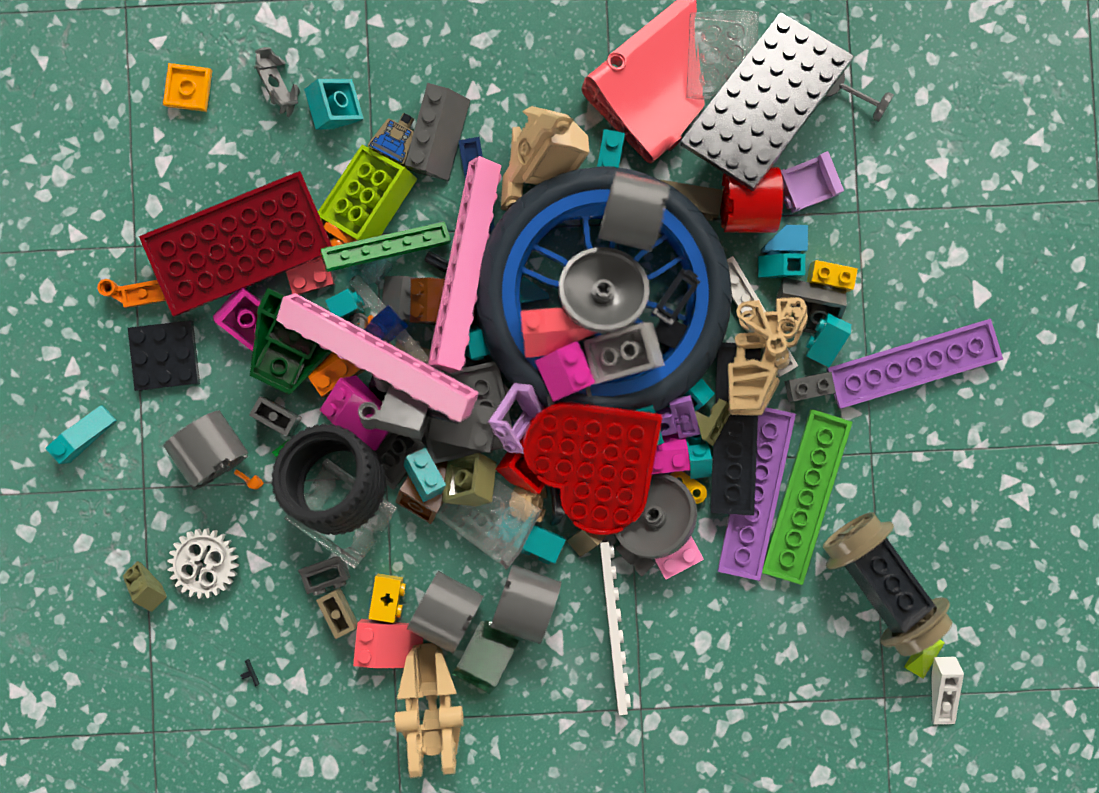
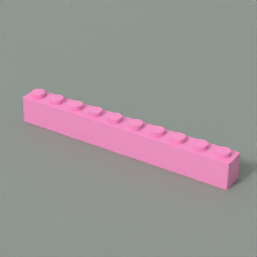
[428,156,501,373]
[277,293,478,422]

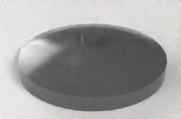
[559,247,649,333]
[615,473,697,559]

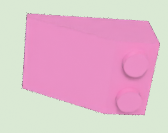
[654,536,704,579]

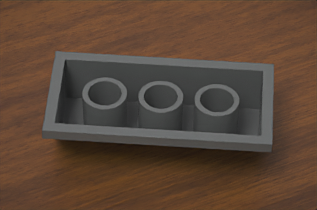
[405,83,470,181]

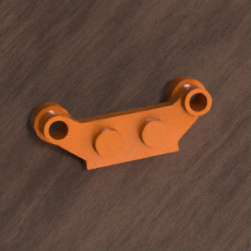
[97,279,166,308]

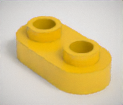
[669,471,707,504]

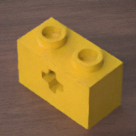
[806,260,858,292]
[369,574,406,623]

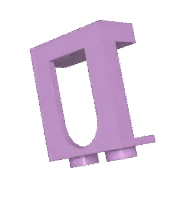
[489,383,545,454]

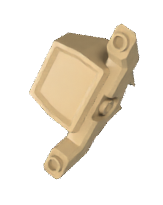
[501,106,589,211]

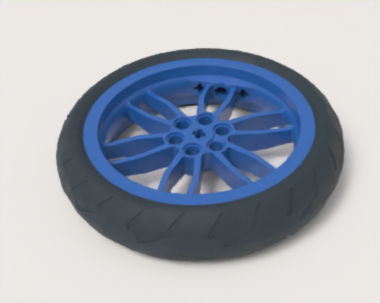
[476,166,732,413]

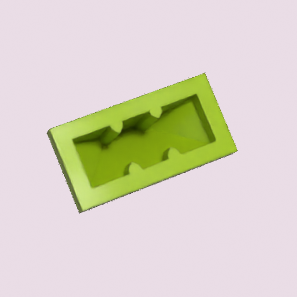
[904,640,945,679]

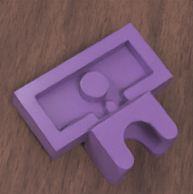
[656,395,700,439]

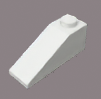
[932,657,964,724]

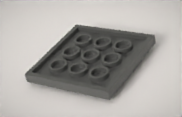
[424,361,513,464]

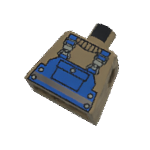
[368,113,414,168]

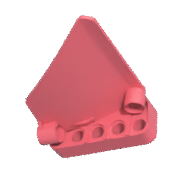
[582,0,705,163]

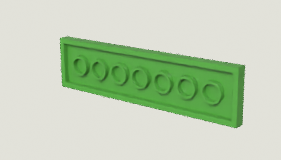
[762,409,853,585]

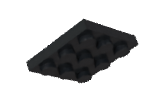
[128,320,200,391]

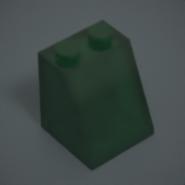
[452,620,519,694]

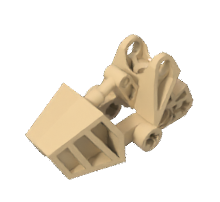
[728,298,808,415]
[395,643,463,778]

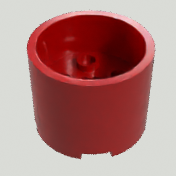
[720,167,783,233]

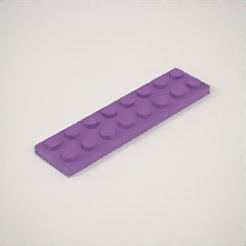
[826,319,1003,409]
[717,407,796,581]

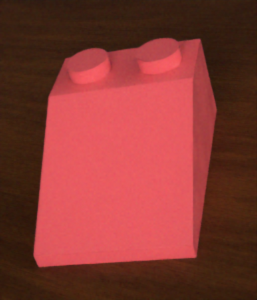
[353,619,424,668]

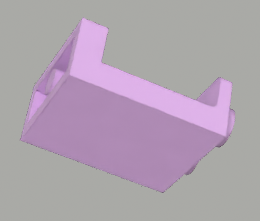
[781,151,844,213]

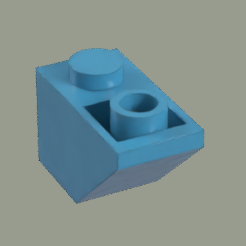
[761,225,808,255]

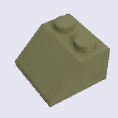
[442,453,497,506]

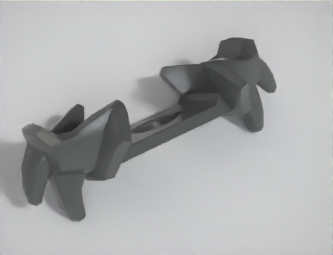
[254,47,300,117]

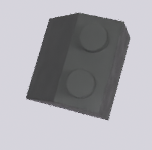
[380,276,417,322]

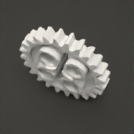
[167,528,239,599]

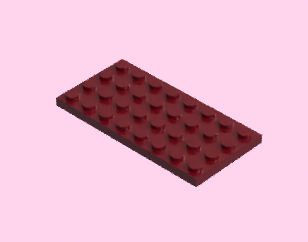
[139,171,332,317]

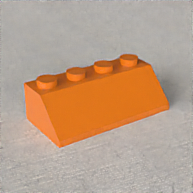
[308,315,393,397]

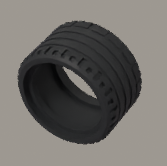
[271,424,387,535]

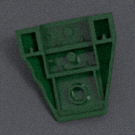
[250,288,332,395]

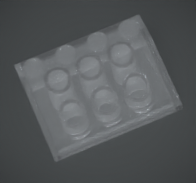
[686,10,759,100]
[436,478,541,570]

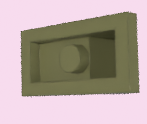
[695,399,731,446]

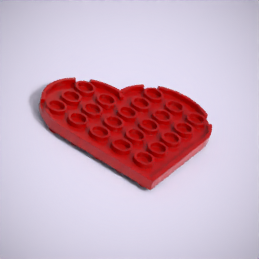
[523,402,662,535]

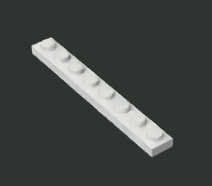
[600,540,631,715]

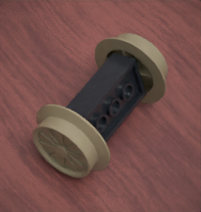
[823,512,952,656]

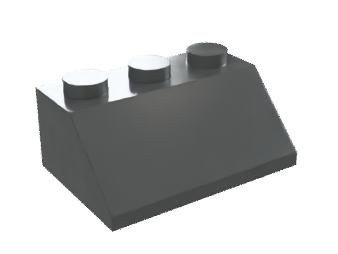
[774,277,847,334]

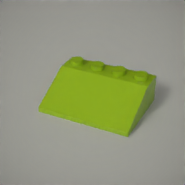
[318,145,417,241]

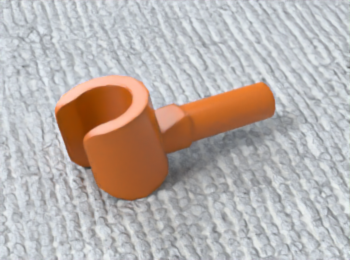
[234,469,264,489]

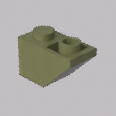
[123,561,167,612]

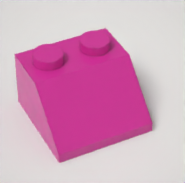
[535,341,595,402]
[652,429,690,474]

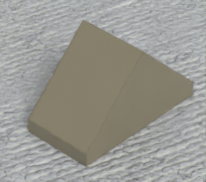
[567,529,607,557]

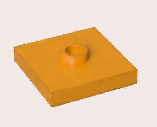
[163,63,212,112]

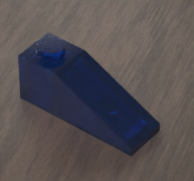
[359,305,409,369]

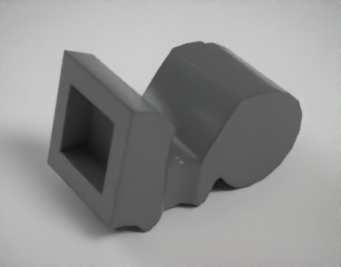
[615,544,656,577]

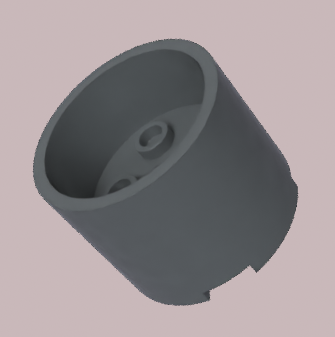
[599,171,669,251]
[163,410,249,490]
[491,564,562,644]
[407,571,484,653]

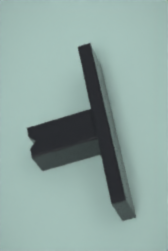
[240,659,260,687]

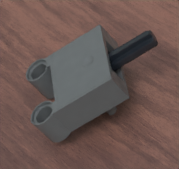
[358,375,459,440]

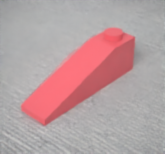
[521,308,598,358]

